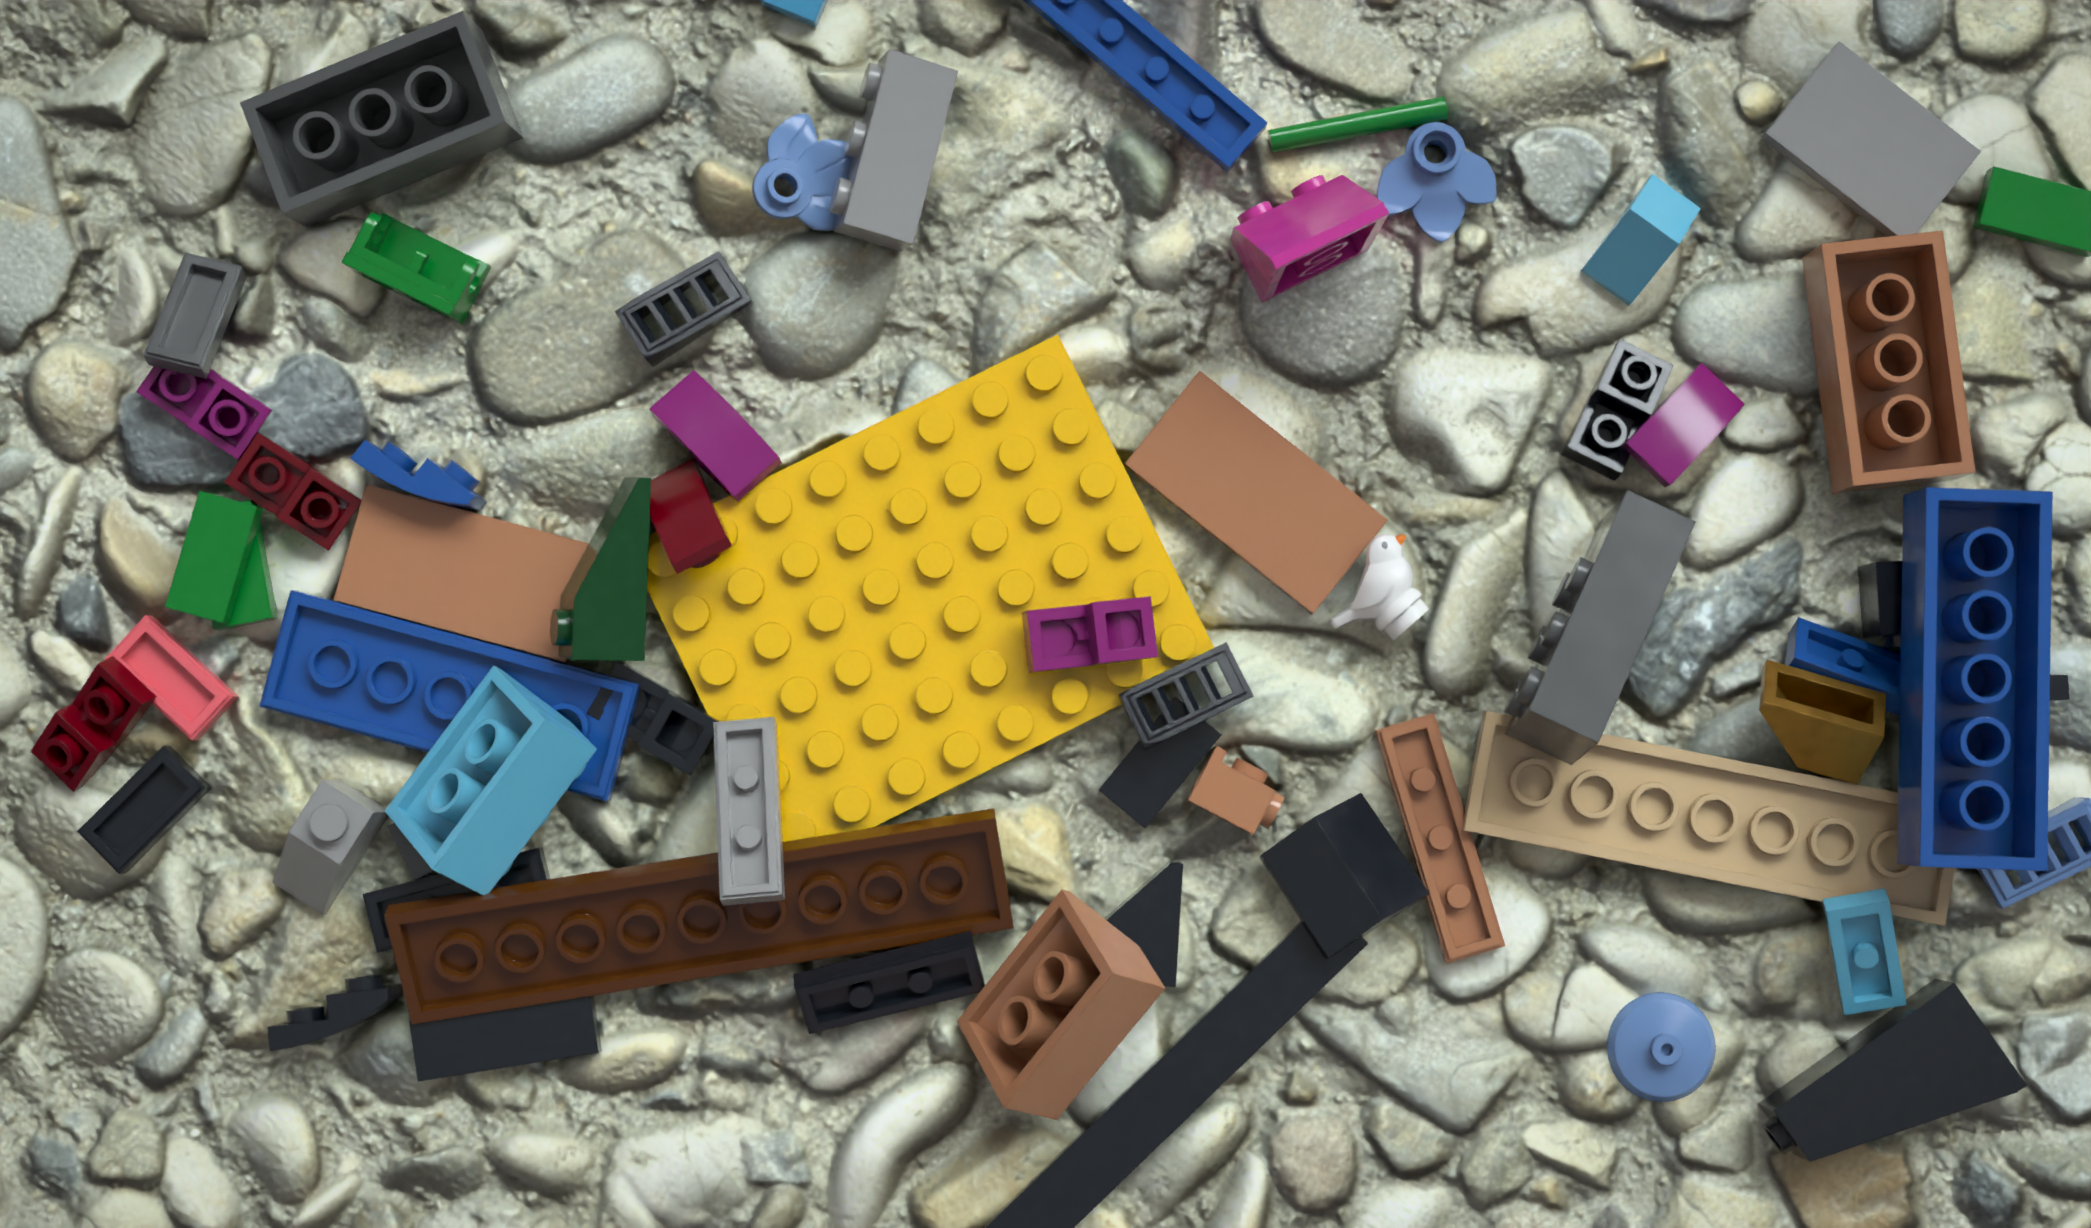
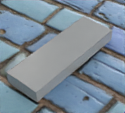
[713,717,785,906]

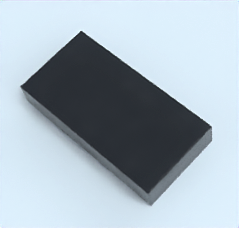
[1098,697,1222,828]
[77,745,212,874]

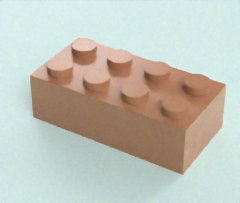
[1802,230,1976,494]

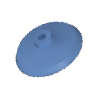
[1607,992,1716,1102]

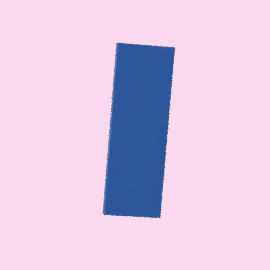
[259,590,641,801]

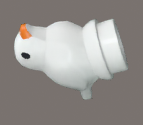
[1329,534,1430,641]

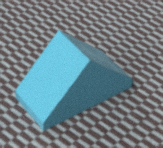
[1581,174,1701,305]

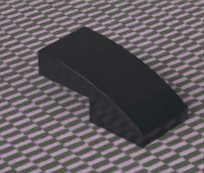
[587,661,721,776]

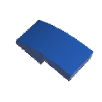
[350,440,487,511]

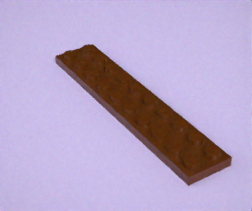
[384,808,1014,1024]

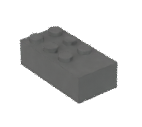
[240,11,524,227]
[1503,490,1696,765]

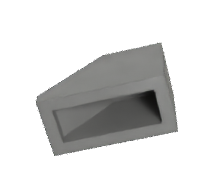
[272,780,389,915]

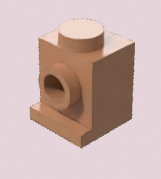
[1186,746,1285,835]

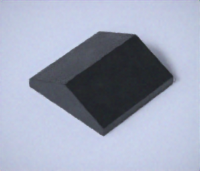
[1260,793,1429,959]

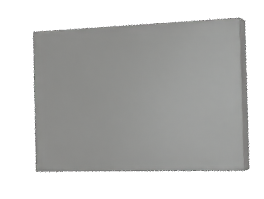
[1761,41,1981,237]

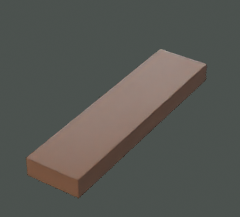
[1374,713,1505,963]

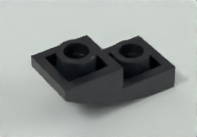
[1561,339,1674,481]
[267,974,403,1051]

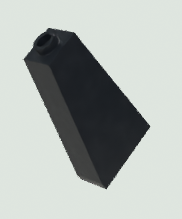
[1758,979,2027,1162]

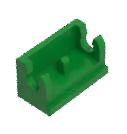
[341,212,491,325]

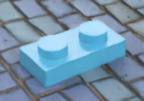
[1822,888,1907,1015]

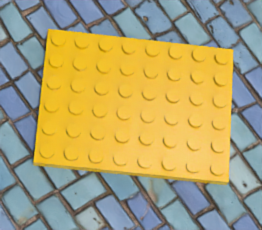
[647,334,1214,842]

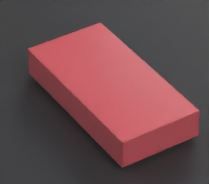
[105,615,239,741]

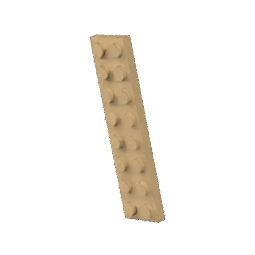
[1462,711,1955,926]

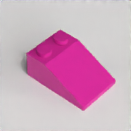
[1230,175,1389,303]

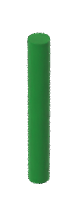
[1268,97,1448,153]

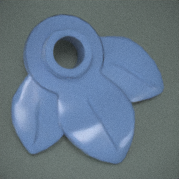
[752,113,853,231]
[1377,122,1496,243]

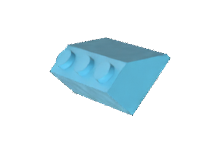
[385,665,597,895]

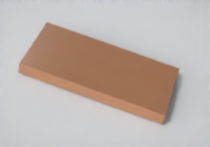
[1124,370,1388,615]
[333,484,589,663]

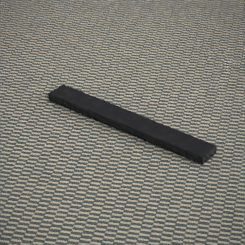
[983,921,1368,1228]

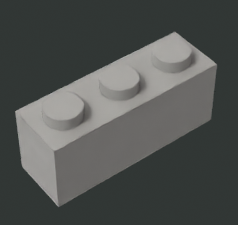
[829,49,958,252]

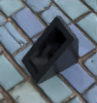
[1105,861,1183,987]

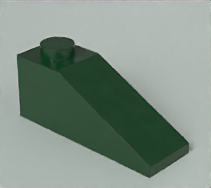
[550,477,651,661]

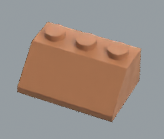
[957,889,1165,1120]

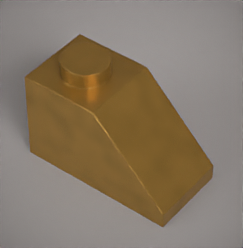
[1759,660,1886,785]

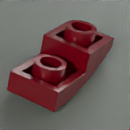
[224,431,362,551]
[650,459,732,574]
[30,656,157,792]

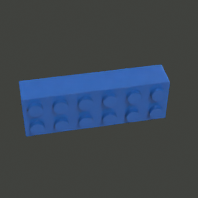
[1897,487,2053,871]

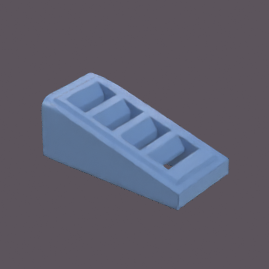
[1977,797,2091,909]

